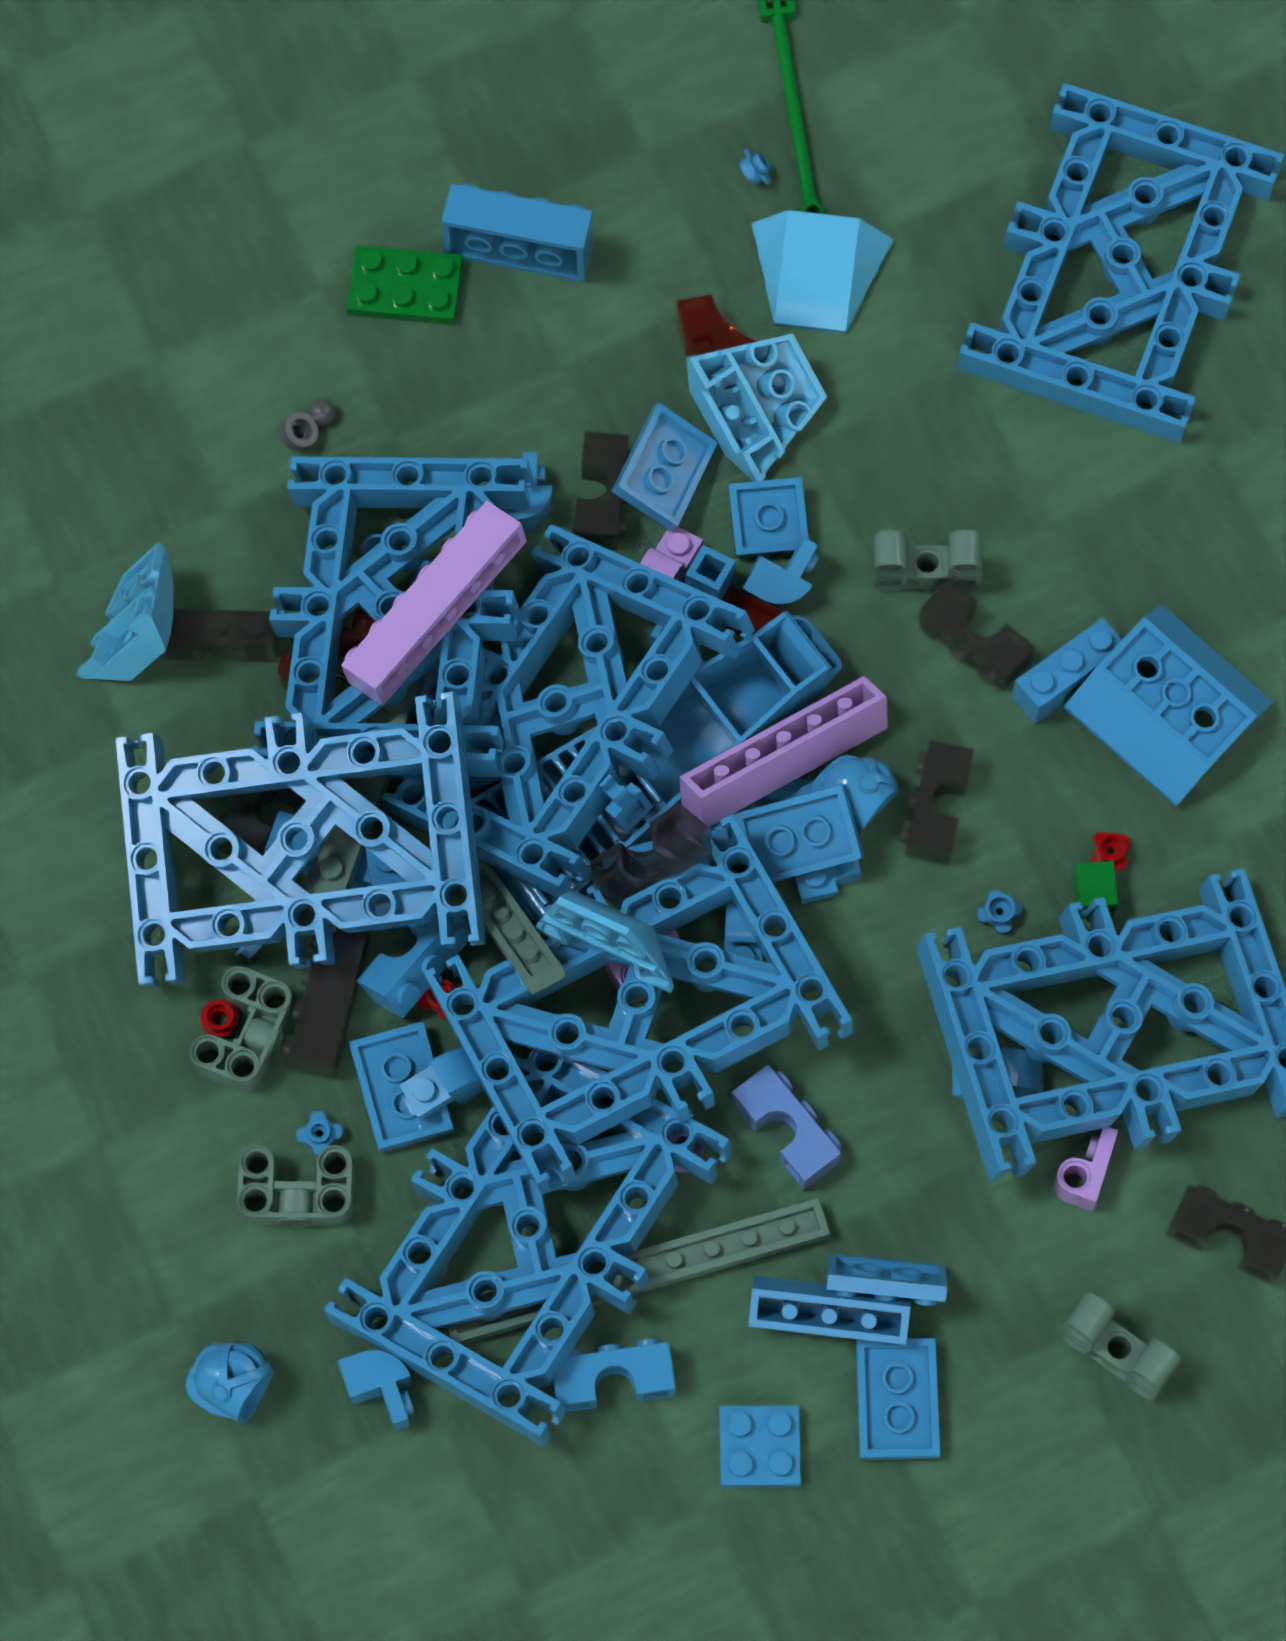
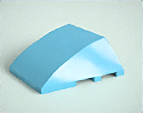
[751,210,894,334]
[686,333,827,481]
[76,542,173,681]
[535,891,674,993]

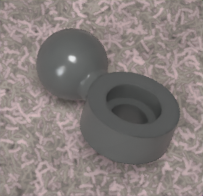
[279,399,337,451]

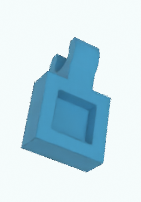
[599,774,653,834]
[794,860,861,905]

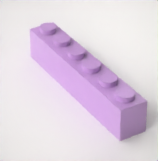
[341,501,527,706]
[679,676,888,829]

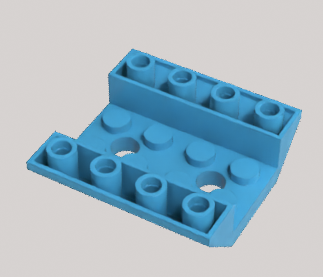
[1064,604,1274,807]

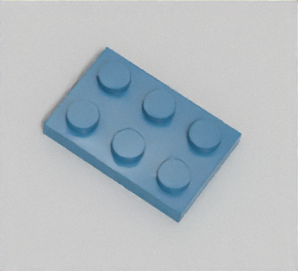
[611,403,718,531]
[734,784,865,882]
[349,1021,454,1153]
[826,1253,947,1306]
[856,1338,940,1460]

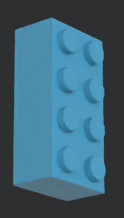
[441,184,594,283]

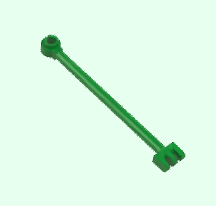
[757,0,827,214]

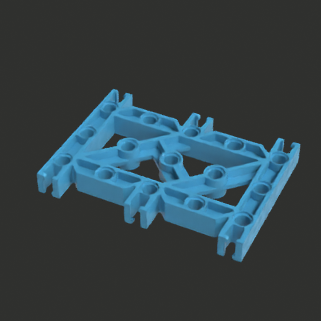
[957,83,1284,443]
[252,456,533,777]
[380,524,755,898]
[116,691,486,988]
[424,814,853,1196]
[916,868,1286,1183]
[324,1044,733,1448]

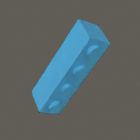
[748,1276,911,1345]

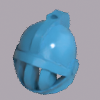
[809,755,899,835]
[186,1341,274,1425]

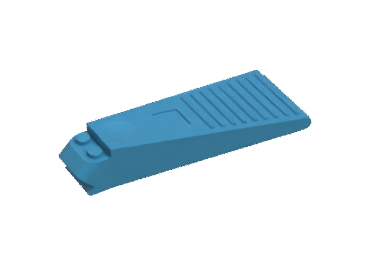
[471,611,842,922]

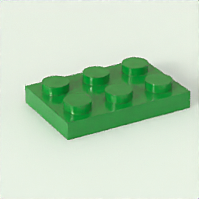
[346,245,463,325]

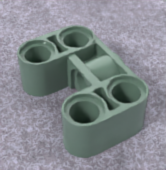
[874,529,982,592]
[190,966,294,1093]
[237,1144,355,1228]
[1059,1292,1181,1401]

